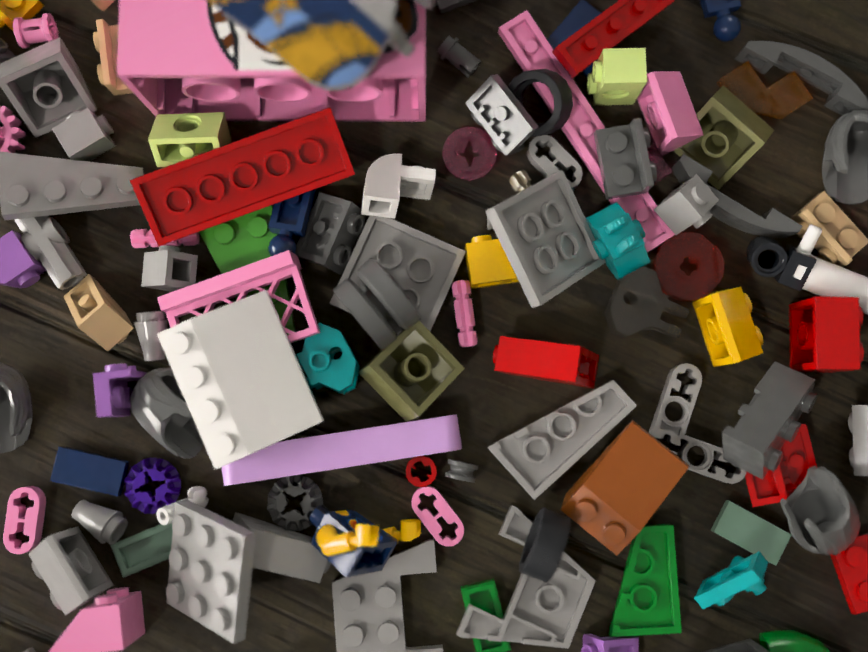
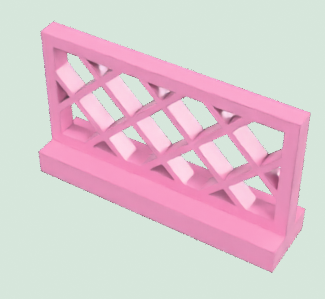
[157,250,320,343]

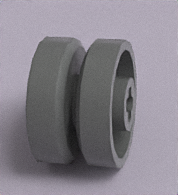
[333,258,421,351]

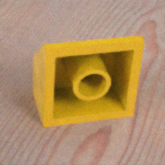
[692,286,764,367]

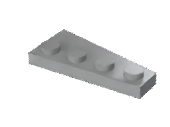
[0,152,144,221]

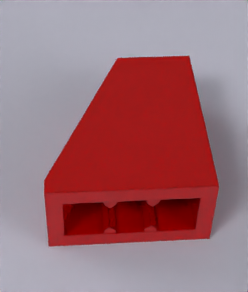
[493,336,599,389]

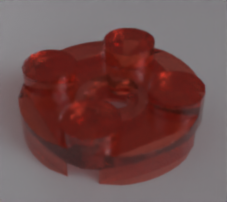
[653,232,724,302]

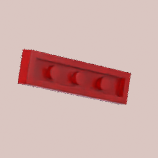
[552,0,675,79]

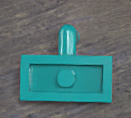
[694,551,768,609]

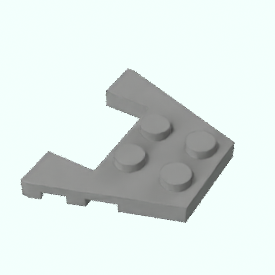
[456,505,596,649]
[332,539,443,652]

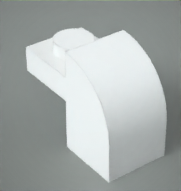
[361,153,436,219]

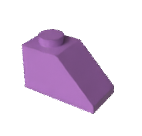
[0,230,46,288]

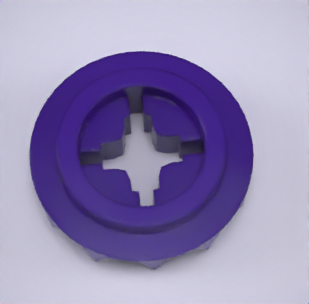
[124,458,181,514]

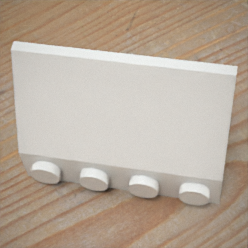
[157,290,324,469]

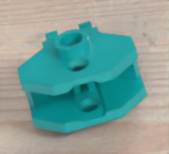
[586,202,650,280]
[296,323,360,395]

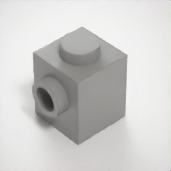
[52,108,116,162]
[654,174,719,235]
[141,245,198,291]

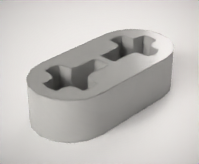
[527,135,583,190]

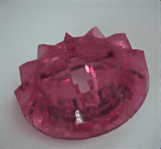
[443,127,497,182]

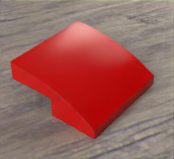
[745,423,817,507]

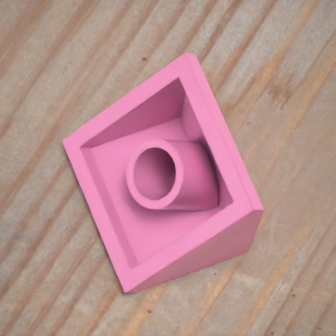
[637,71,704,157]

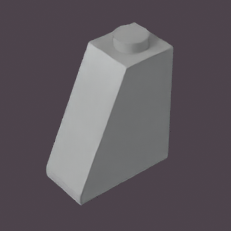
[232,512,331,583]

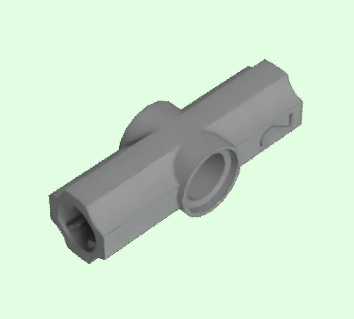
[14,216,87,290]

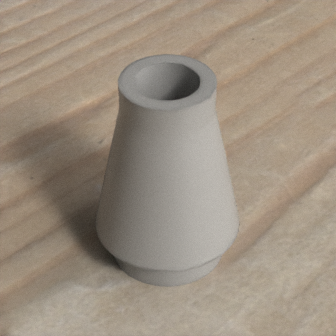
[133,311,168,361]
[71,499,128,545]

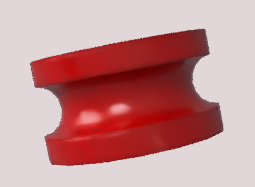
[406,455,437,487]

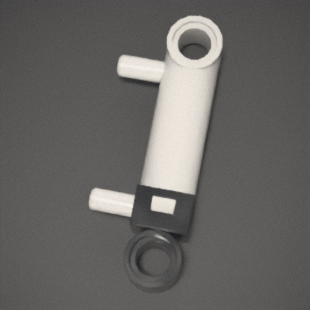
[746,225,868,315]

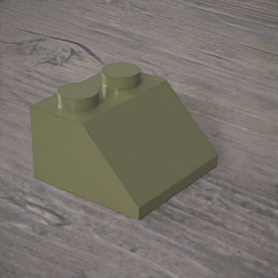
[673,85,774,190]
[358,321,465,422]

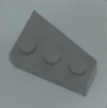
[722,361,818,480]

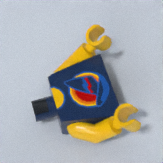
[309,505,421,577]

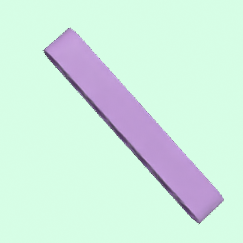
[222,414,462,486]

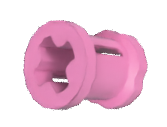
[13,13,59,48]

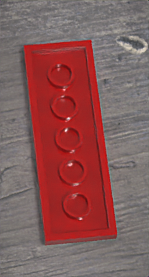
[130,107,355,247]

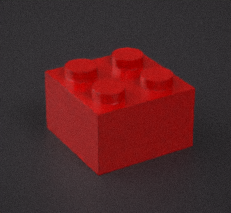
[789,296,864,373]

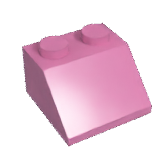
[49,587,145,652]

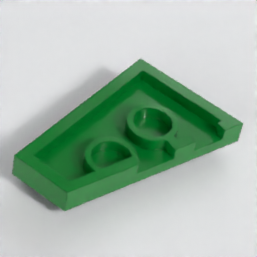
[609,524,682,637]

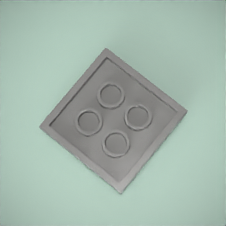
[485,170,606,308]
[329,216,466,335]
[166,500,256,644]

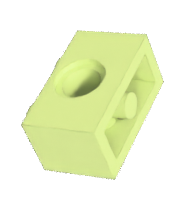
[587,48,647,106]
[148,112,231,167]

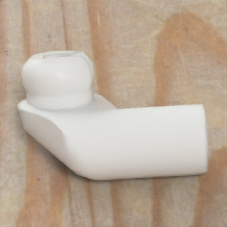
[156,486,209,525]

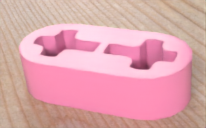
[3,486,46,554]
[411,486,464,547]

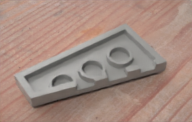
[487,380,637,500]

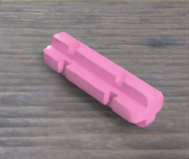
[130,229,200,248]
[452,280,478,347]

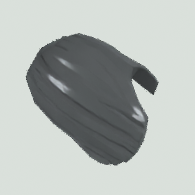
[822,110,868,205]
[0,362,33,453]
[130,368,204,459]
[780,466,860,556]

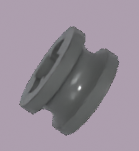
[445,459,479,483]

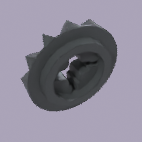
[267,475,323,531]

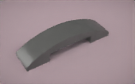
[735,41,868,115]
[672,154,803,238]

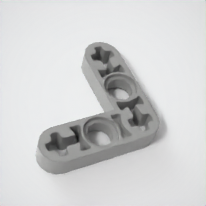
[648,363,746,484]

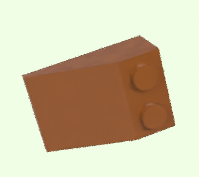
[561,420,689,555]

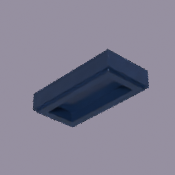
[50,446,130,496]

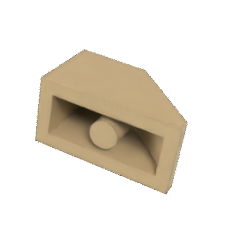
[64,274,134,351]

